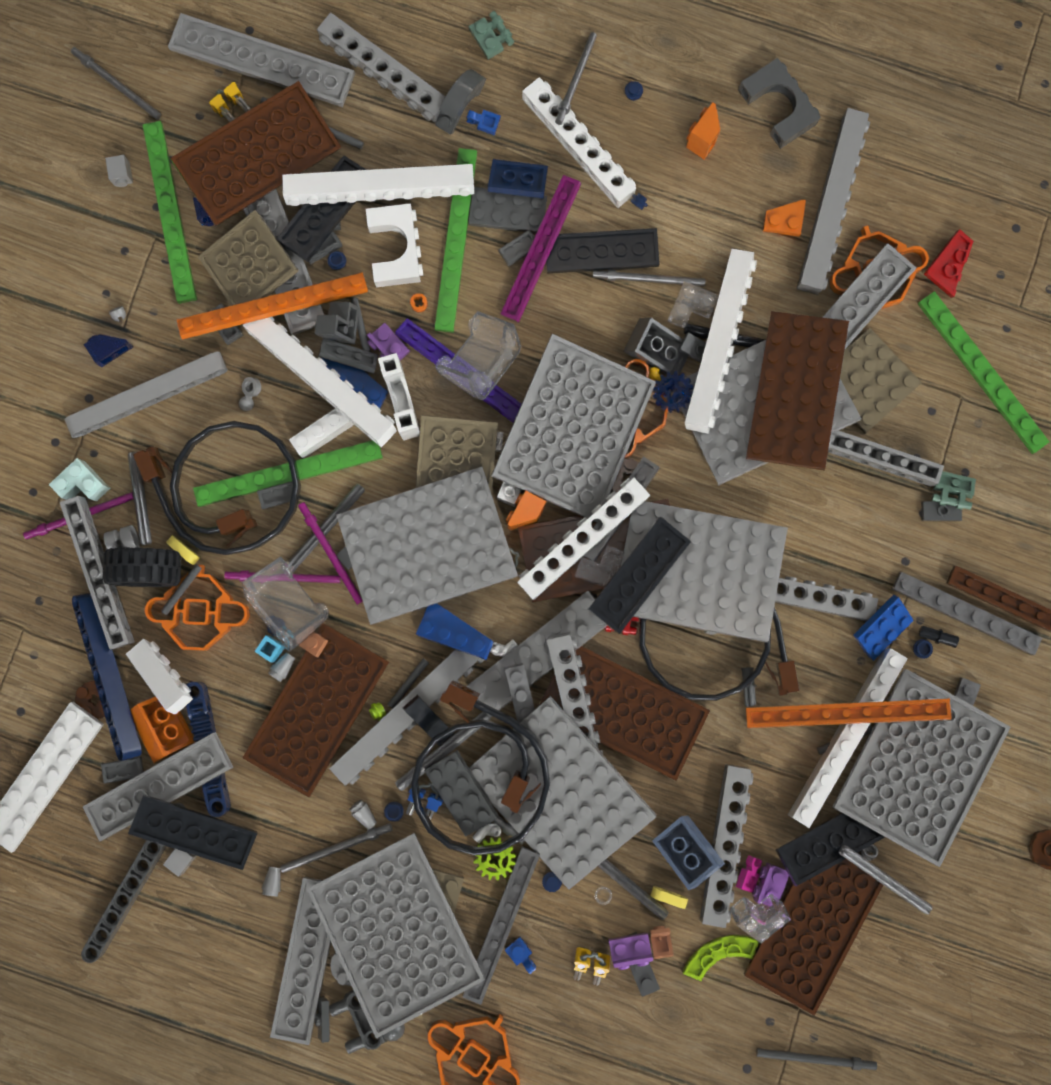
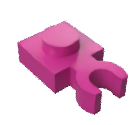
[736,856,762,893]

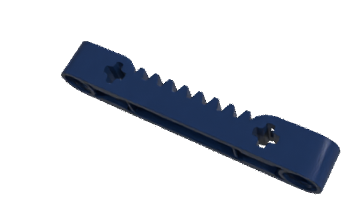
[186,681,231,817]

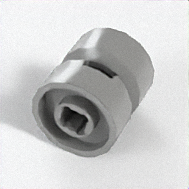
[104,525,140,549]

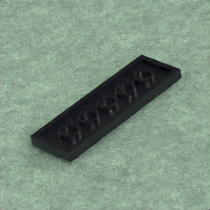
[276,155,366,262]
[546,228,660,274]
[588,517,691,634]
[128,794,257,870]
[775,813,885,886]

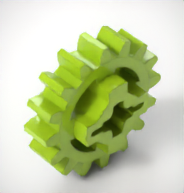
[474,836,516,881]

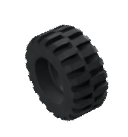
[102,547,181,587]

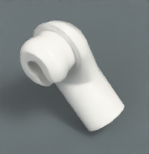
[490,639,518,657]
[472,823,501,844]

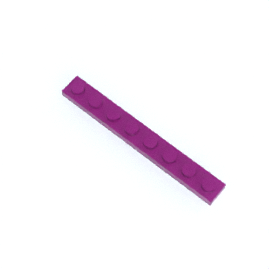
[500,175,581,322]

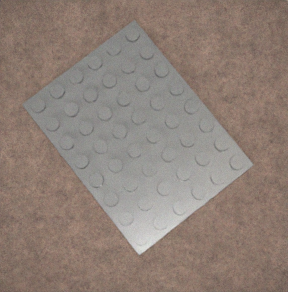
[491,334,656,522]
[670,340,861,486]
[336,467,518,625]
[621,501,788,643]
[832,669,1011,867]
[469,696,657,890]
[307,833,485,1039]

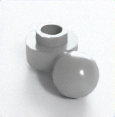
[239,377,261,411]

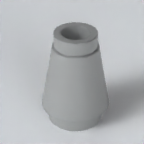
[268,653,295,682]
[349,800,377,830]
[261,867,281,897]

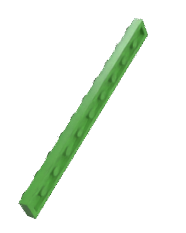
[143,121,197,304]
[435,148,477,333]
[918,291,1050,454]
[193,440,383,507]

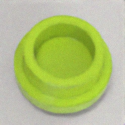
[369,702,386,721]

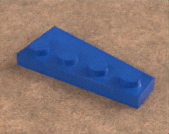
[321,358,388,408]
[416,604,494,660]

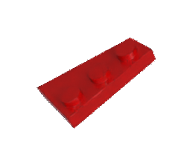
[924,229,974,298]

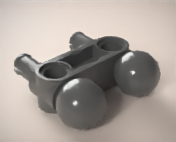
[329,990,405,1054]

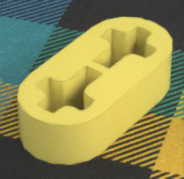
[166,535,200,565]
[650,886,688,909]

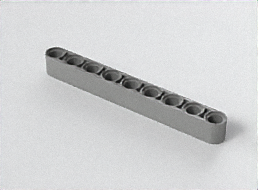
[64,352,228,438]

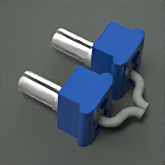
[406,782,443,820]

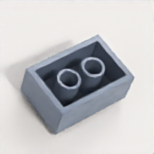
[652,815,725,890]

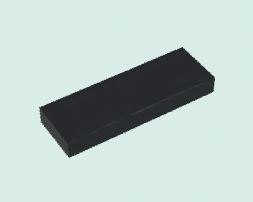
[403,694,454,746]

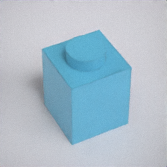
[255,635,286,662]

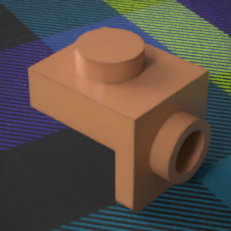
[298,628,328,657]
[650,926,674,959]

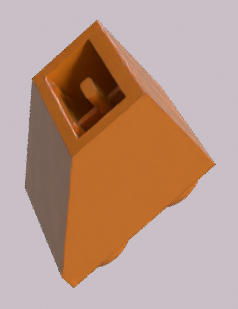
[686,102,720,160]
[506,491,546,530]

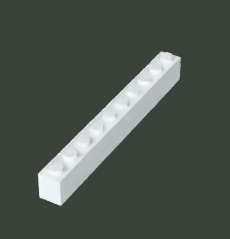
[282,164,474,206]
[685,249,757,434]
[243,317,397,447]
[788,648,908,828]

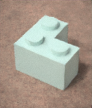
[49,458,111,501]

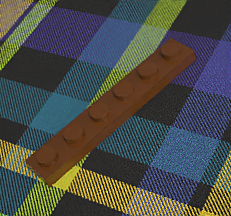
[946,566,1051,632]

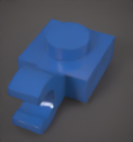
[467,110,501,136]
[505,936,536,974]

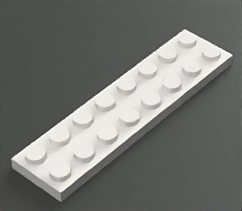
[0,702,104,853]

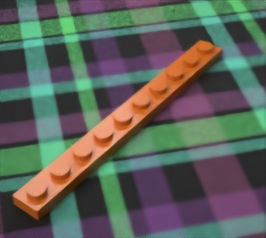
[177,272,368,340]
[746,698,952,728]

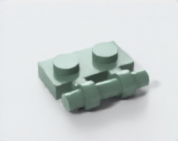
[469,11,514,60]
[931,471,976,510]

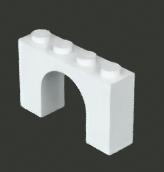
[366,203,423,287]
[378,353,420,441]

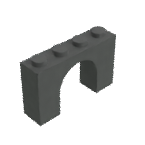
[738,58,821,149]

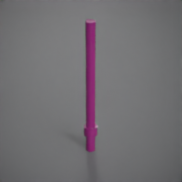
[23,492,134,540]
[298,502,363,605]
[224,570,341,583]

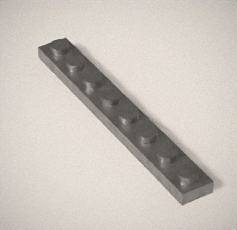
[892,572,1042,655]
[463,846,540,1005]

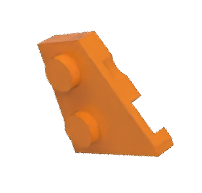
[763,200,806,237]

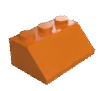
[130,696,195,763]

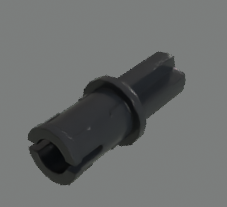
[919,626,959,648]

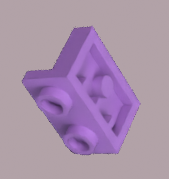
[367,323,410,361]
[752,863,789,910]
[608,933,653,970]

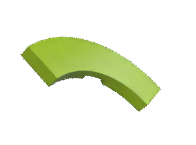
[682,935,759,981]

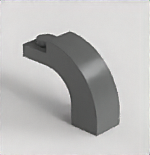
[435,69,487,135]

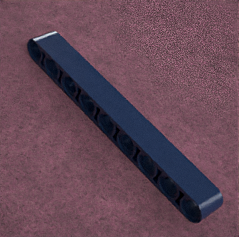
[72,593,142,761]

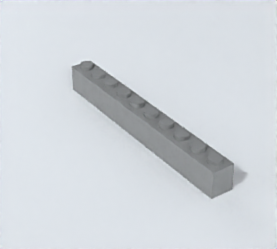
[797,108,870,295]
[329,649,484,786]

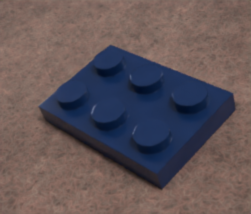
[488,159,548,199]

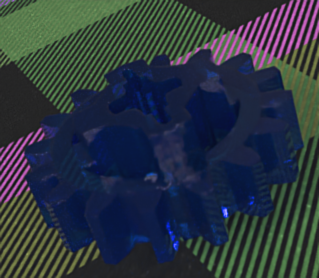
[652,371,694,413]

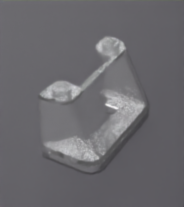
[435,311,521,400]
[242,557,329,652]

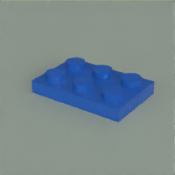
[853,594,914,661]

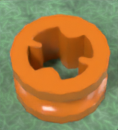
[410,293,428,312]

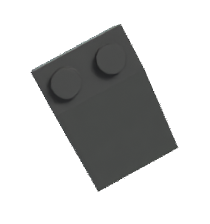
[623,317,688,379]

